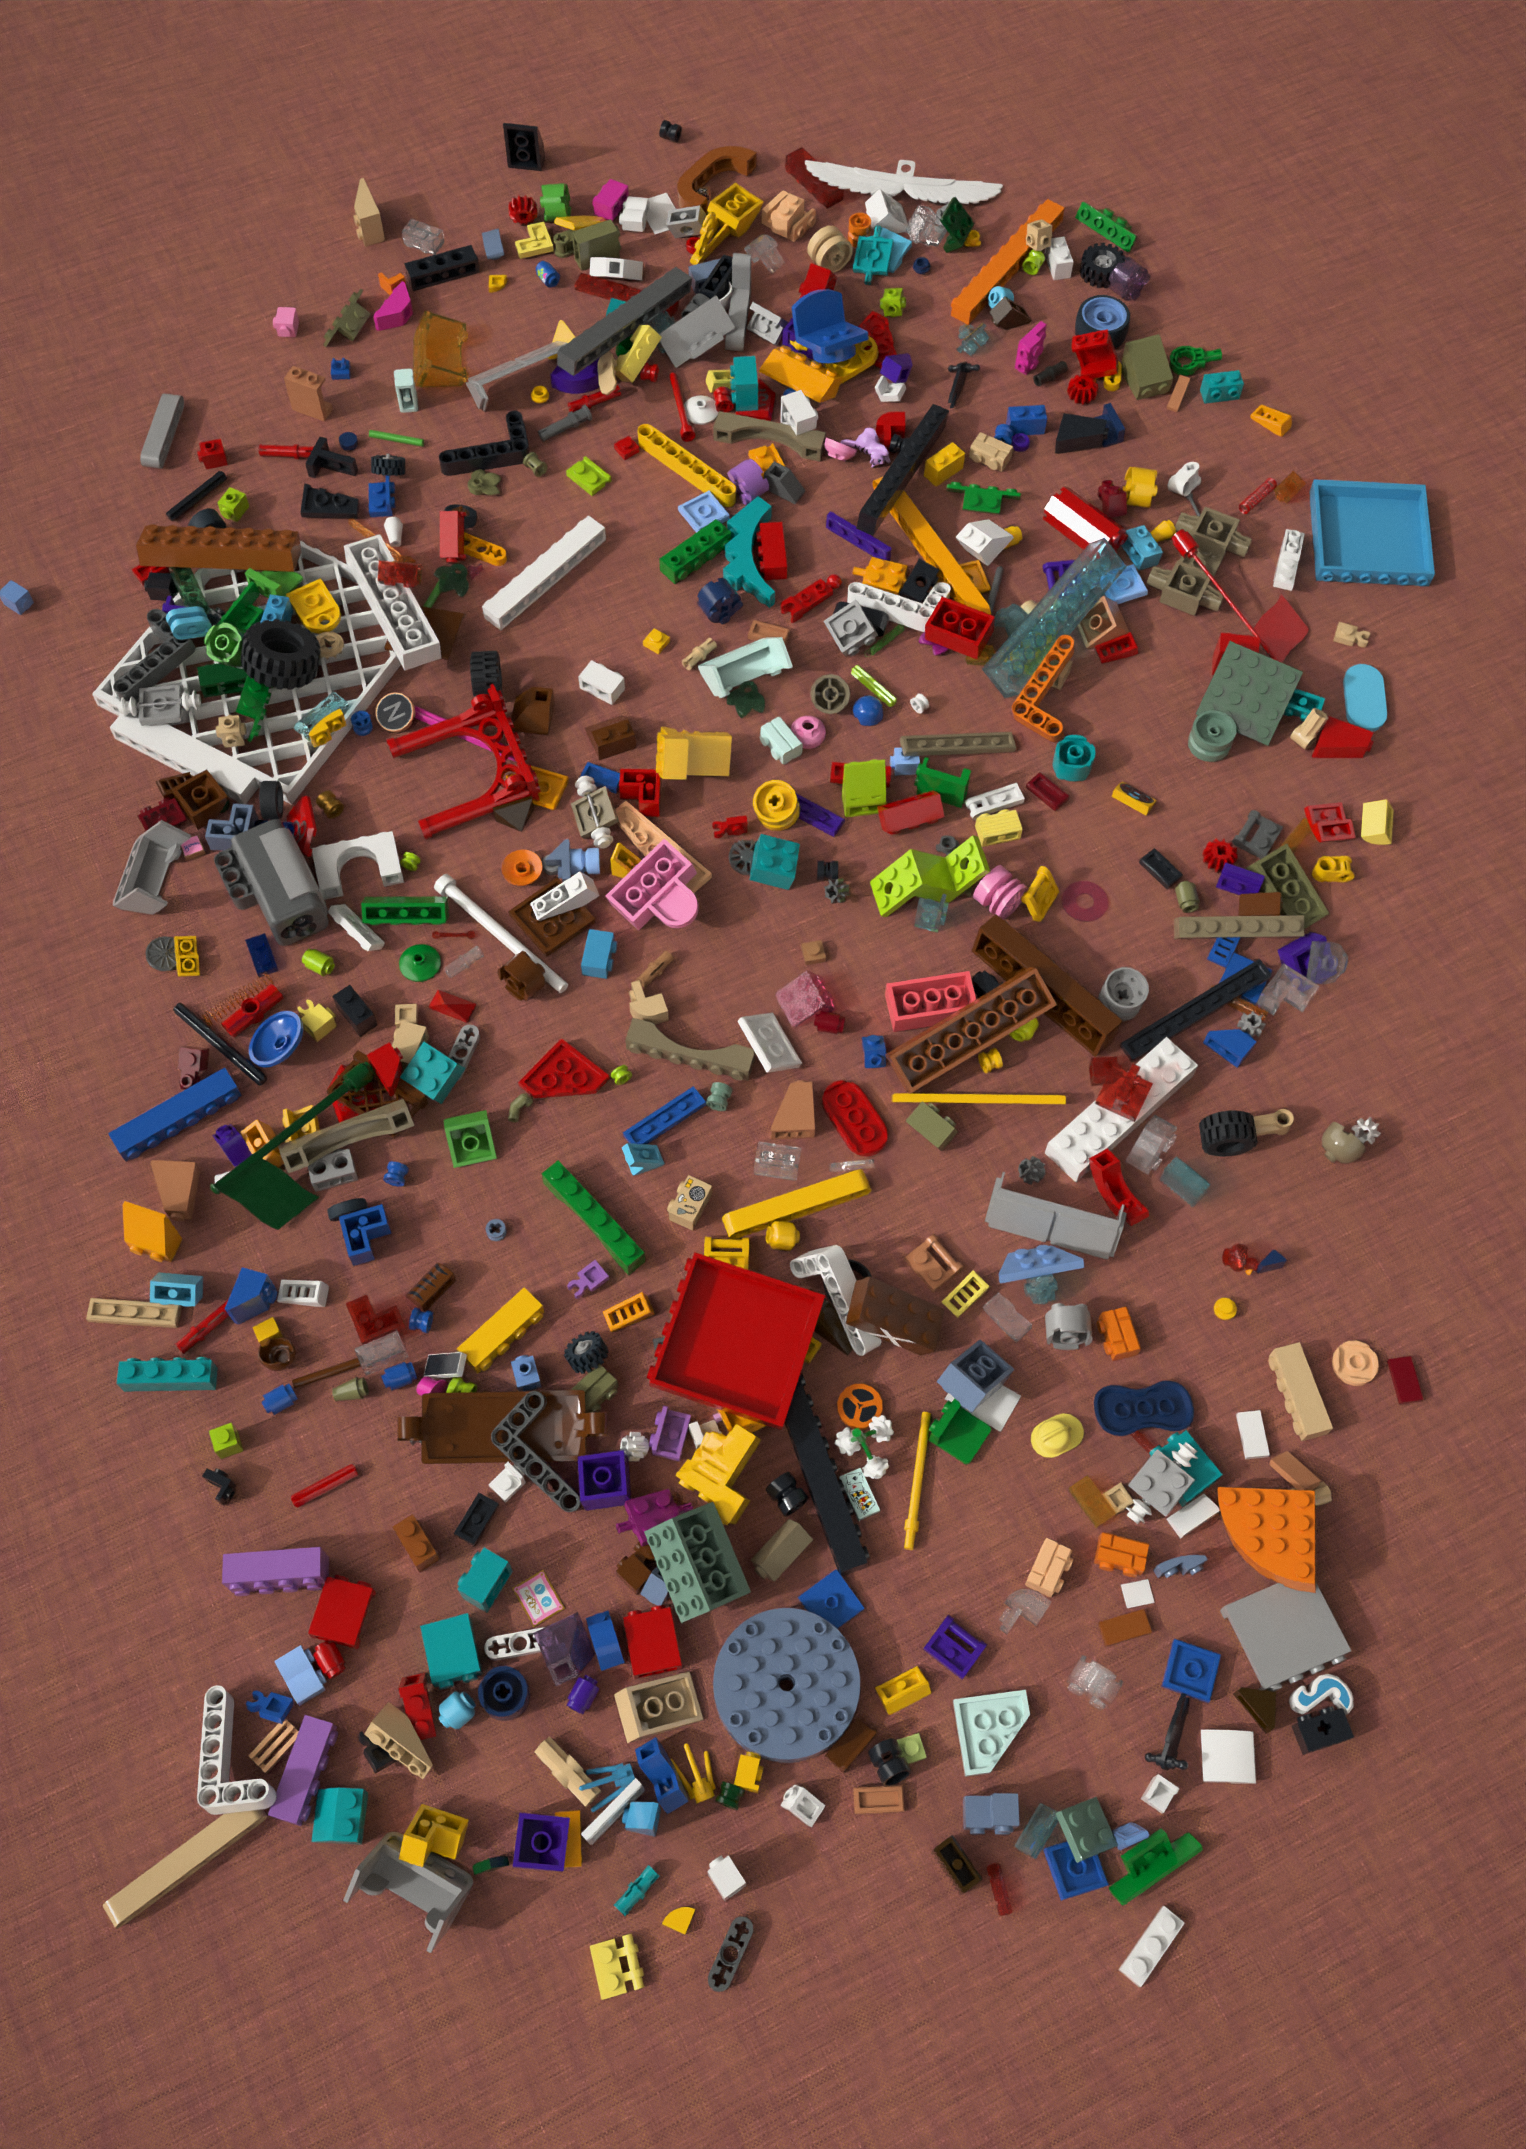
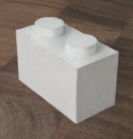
[1045,237,1073,280]
[578,660,625,705]
[707,1855,746,1901]

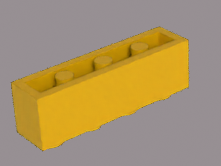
[457,1287,545,1374]

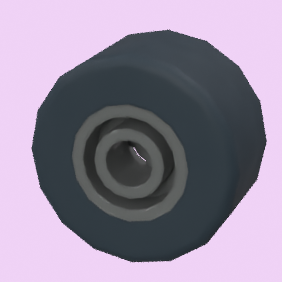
[188,508,227,528]

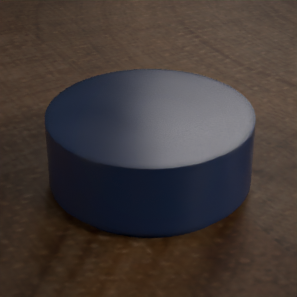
[339,432,358,451]

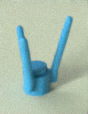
[579,1763,635,1812]

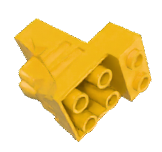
[656,727,732,779]
[675,1424,761,1526]

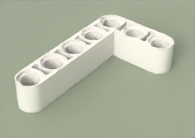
[847,582,951,632]
[790,1245,881,1356]
[197,1685,277,1815]

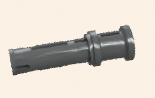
[538,405,592,442]

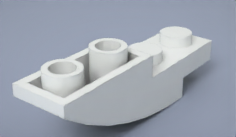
[1273,529,1305,591]

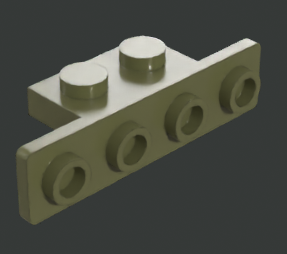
[323,289,371,347]

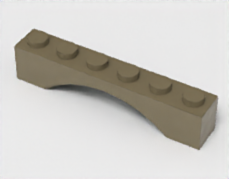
[713,411,826,462]
[1174,915,1304,940]
[625,1018,755,1081]
[278,1099,414,1174]

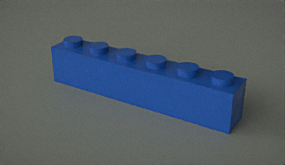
[108,1068,242,1162]

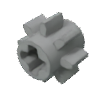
[1237,1011,1266,1037]

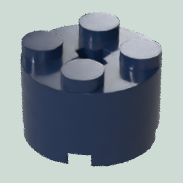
[697,578,743,625]
[478,1666,530,1721]

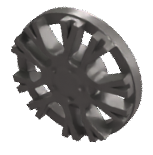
[728,839,757,875]

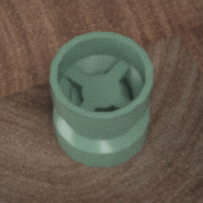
[706,1082,733,1111]

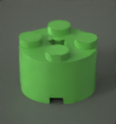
[540,183,571,222]
[204,623,246,668]

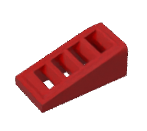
[1094,632,1139,664]

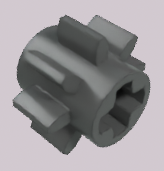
[824,878,850,904]
[1018,1156,1045,1185]

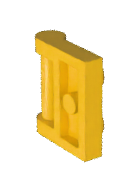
[1021,866,1060,922]
[704,1237,749,1270]

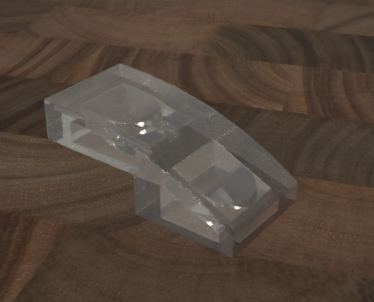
[983,1292,1032,1343]

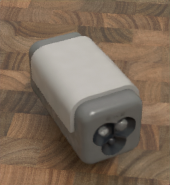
[214,819,329,946]

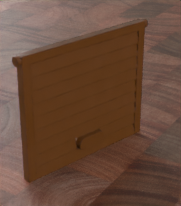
[384,606,466,660]

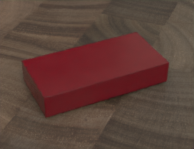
[1026,772,1069,811]
[1387,1356,1424,1405]

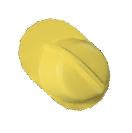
[1031,1413,1084,1458]

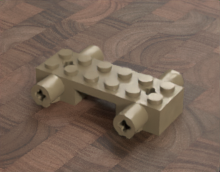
[1147,507,1252,616]

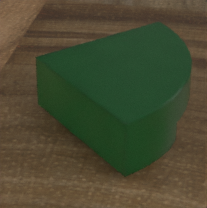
[473,1856,509,1875]

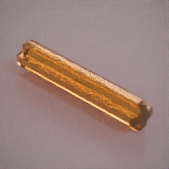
[1210,985,1268,1022]

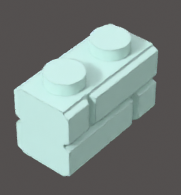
[394,369,418,413]
[760,717,803,764]

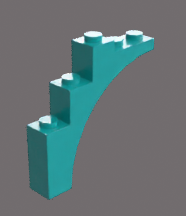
[723,496,775,608]

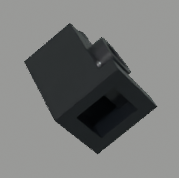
[972,970,1003,998]

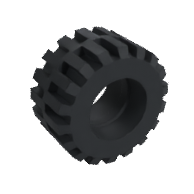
[470,651,502,697]
[1199,1110,1258,1157]

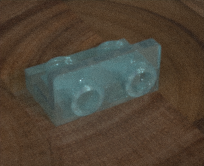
[914,894,949,933]

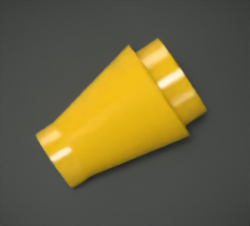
[1150,520,1176,542]

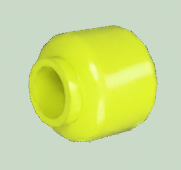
[1009,1018,1039,1042]

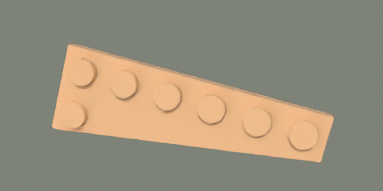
[615,801,712,893]

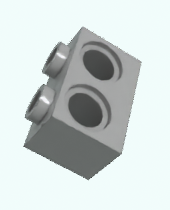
[307,1149,358,1192]

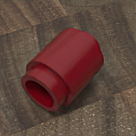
[814,1010,845,1035]

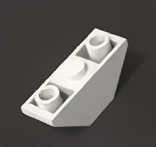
[590,257,643,281]

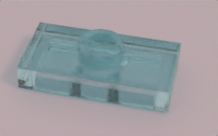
[1014,1803,1059,1859]

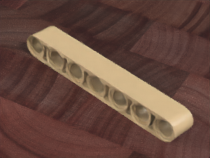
[103,1809,267,1928]

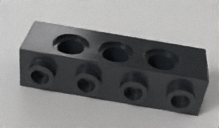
[404,245,480,291]

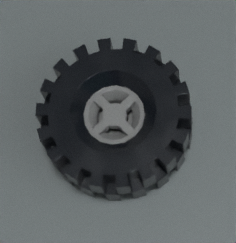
[1080,243,1126,288]

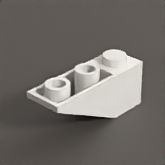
[531,871,600,921]

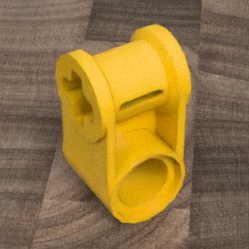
[1312,856,1354,883]

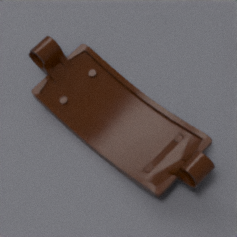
[397,1390,608,1464]

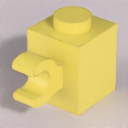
[298,999,337,1042]

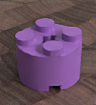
[727,459,769,505]

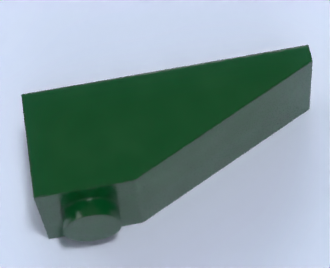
[197,664,247,698]

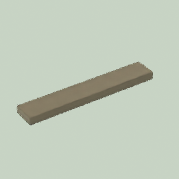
[900,732,1017,756]

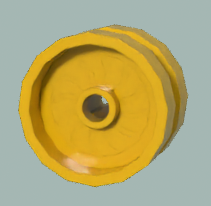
[753,780,800,831]

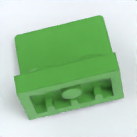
[245,568,303,599]

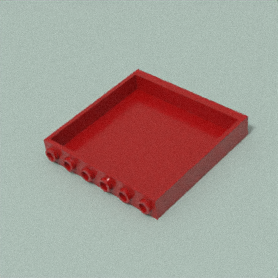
[647,1252,825,1430]

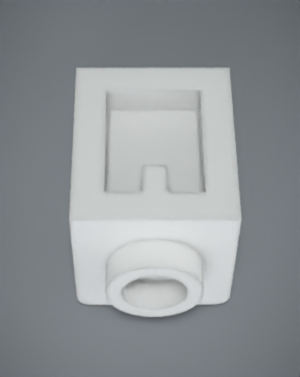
[489,1462,526,1503]
[781,1785,825,1827]

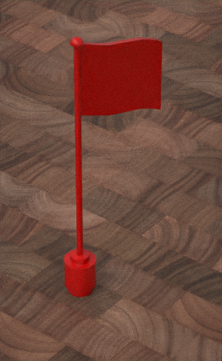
[1171,529,1309,663]

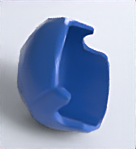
[853,695,883,726]

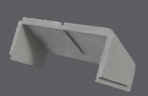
[466,341,568,412]
[985,1172,1127,1259]

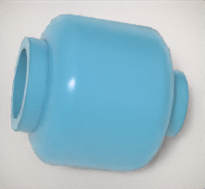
[988,286,1014,309]
[439,1691,476,1729]

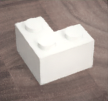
[780,390,818,436]

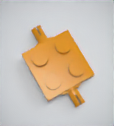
[852,557,917,596]

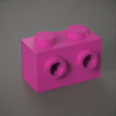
[592,179,629,222]

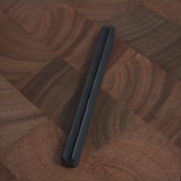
[173,1003,267,1086]

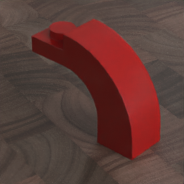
[1089,1148,1149,1226]

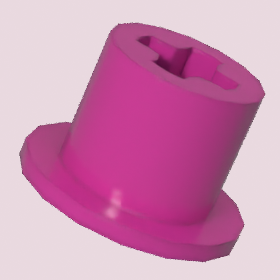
[416,1376,448,1396]

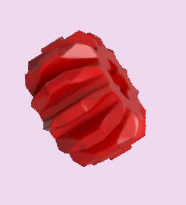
[508,195,538,225]
[1067,374,1099,406]
[1202,838,1238,873]

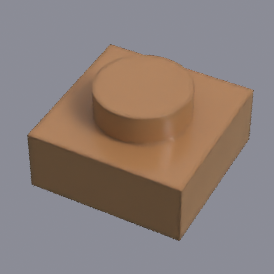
[801,940,826,965]

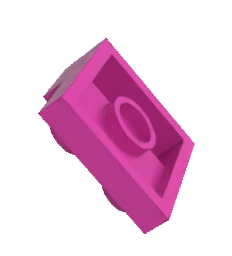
[1015,321,1047,375]

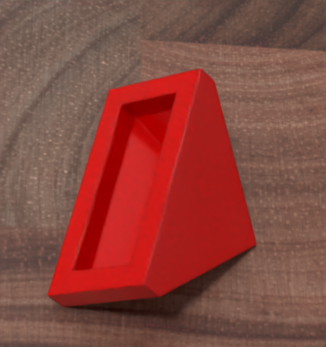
[429,990,476,1023]

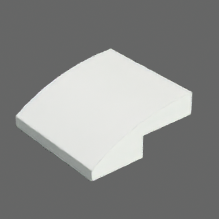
[1201,1730,1256,1784]

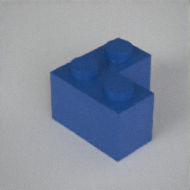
[339,1204,392,1266]

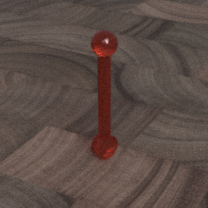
[432,930,475,939]

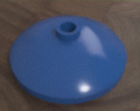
[249,1011,304,1067]

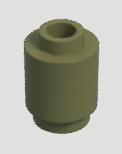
[1175,881,1200,913]

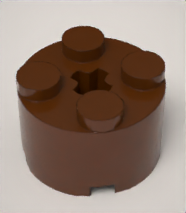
[498,951,545,1001]

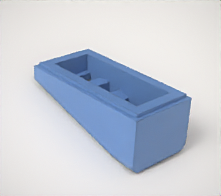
[1112,1822,1149,1851]

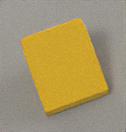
[252,1317,283,1346]

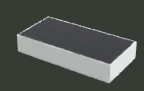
[424,1352,467,1379]

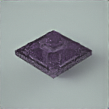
[533,1612,595,1686]

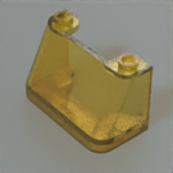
[413,311,469,388]

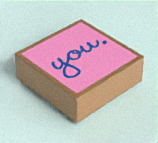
[180,834,206,861]

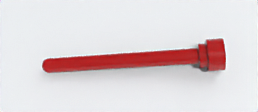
[669,372,696,442]

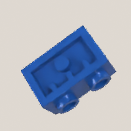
[369,475,396,517]

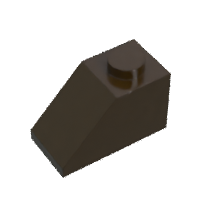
[990,296,1032,330]

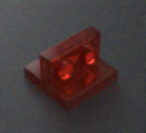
[1095,1064,1153,1122]

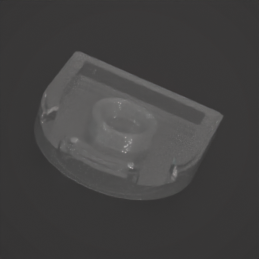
[1306,941,1348,984]
[829,1159,875,1172]

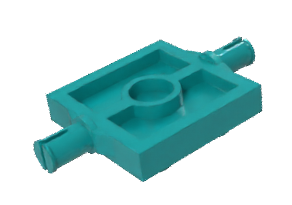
[853,226,894,285]

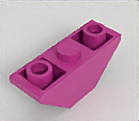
[373,281,413,331]

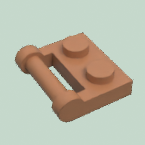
[904,1234,964,1293]

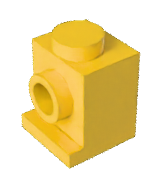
[734,1752,763,1793]

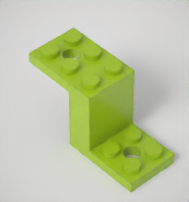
[870,835,990,917]

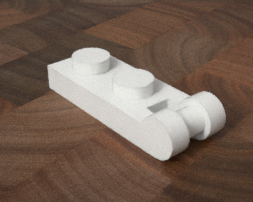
[965,783,1025,820]

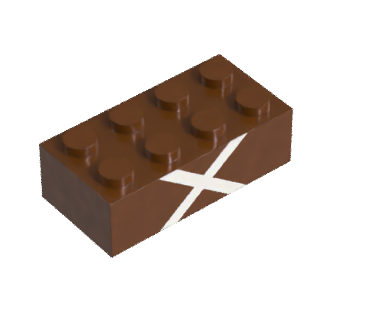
[845,1276,945,1356]

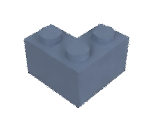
[205,804,258,851]
[963,1793,1019,1835]

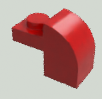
[876,411,906,453]

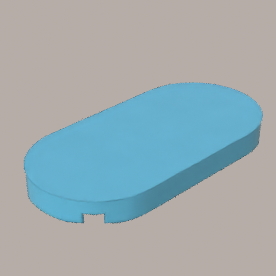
[1343,664,1387,732]

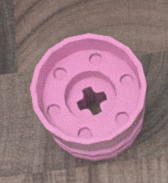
[973,865,1028,919]

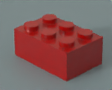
[925,596,995,660]

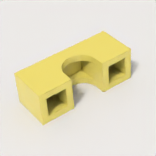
[614,325,662,383]

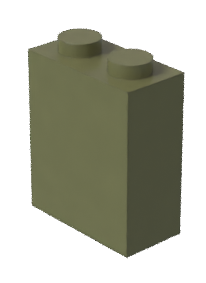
[572,219,621,271]

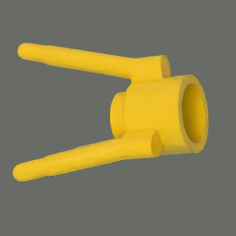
[671,1743,716,1804]

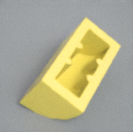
[1361,799,1394,845]

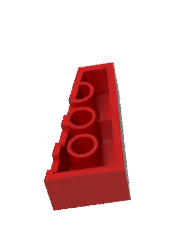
[799,263,838,298]

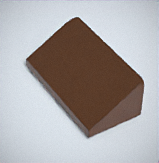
[1238,892,1283,916]

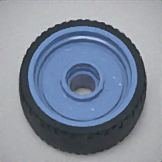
[1075,295,1130,349]

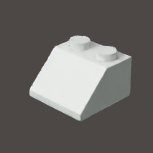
[865,189,910,233]
[956,519,1014,566]

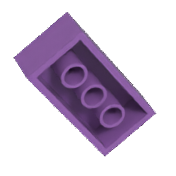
[222,1547,329,1596]

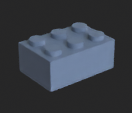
[937,1339,1015,1413]

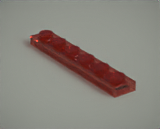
[574,273,679,319]

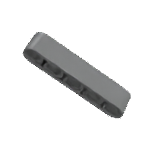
[140,393,184,469]

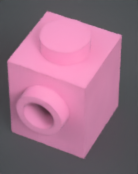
[273,307,299,337]

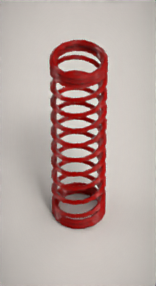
[1239,478,1277,514]

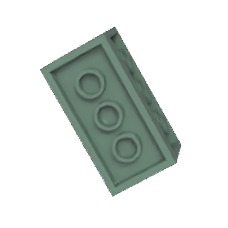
[644,1502,751,1623]

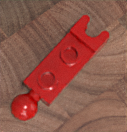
[781,574,842,623]

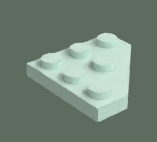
[953,1690,1030,1777]

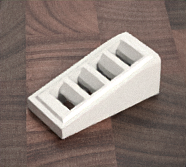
[277,1280,329,1307]

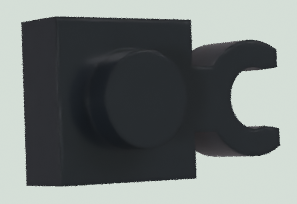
[358,1731,397,1774]

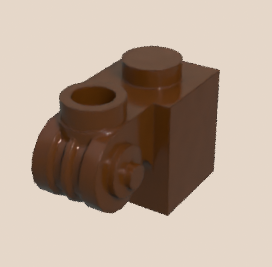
[616,1542,656,1595]

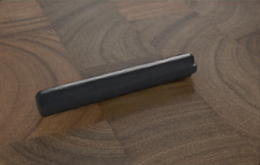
[166,471,227,521]

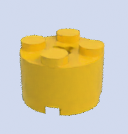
[1123,467,1158,508]

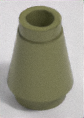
[332,1377,369,1402]

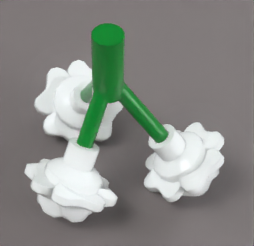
[835,1415,894,1479]

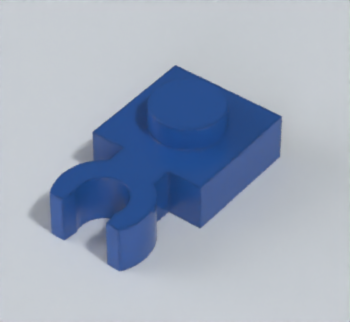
[246,1691,294,1724]

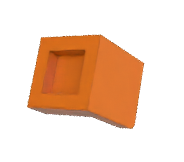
[378,272,407,295]

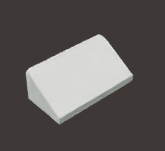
[1166,1494,1220,1539]

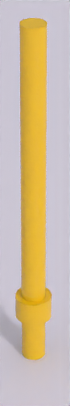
[904,1412,931,1550]

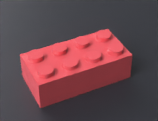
[885,971,976,1032]

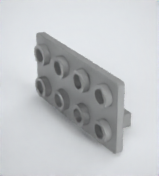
[659,296,735,368]

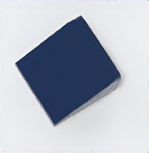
[1256,1250,1287,1274]

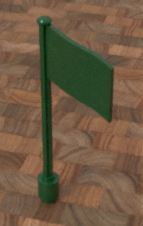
[210,1061,376,1230]

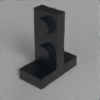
[305,437,358,478]

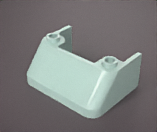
[698,637,793,698]

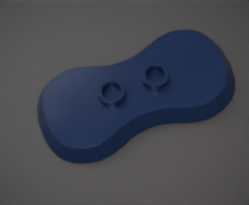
[1094,1381,1194,1436]

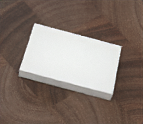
[738,1013,802,1073]

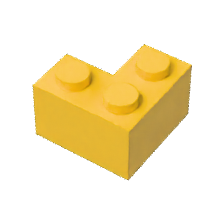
[399,1804,469,1867]

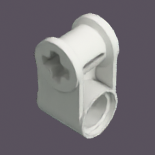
[1168,462,1201,496]

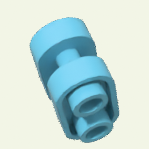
[166,606,212,640]

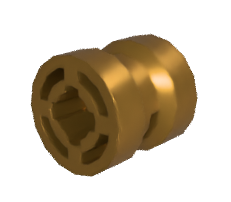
[316,790,344,819]

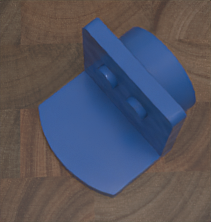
[791,289,869,363]

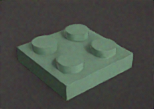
[1055,1797,1118,1863]

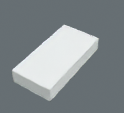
[1236,1410,1270,1460]

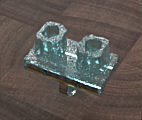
[956,323,990,356]

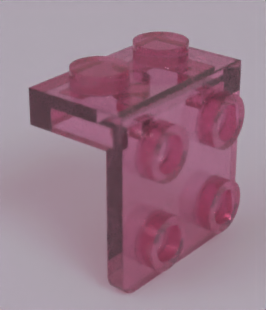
[776,970,836,1027]

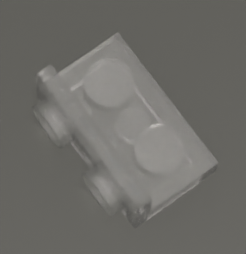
[754,1141,802,1181]

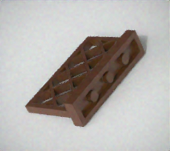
[326,1050,428,1139]

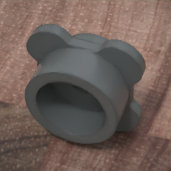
[936,835,959,856]

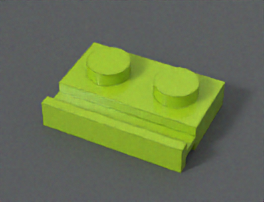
[566,456,611,496]

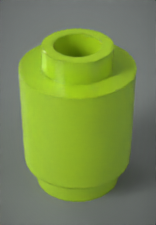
[302,949,335,976]

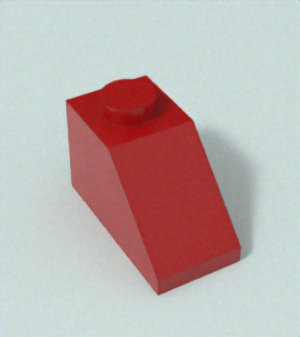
[367,1042,403,1097]

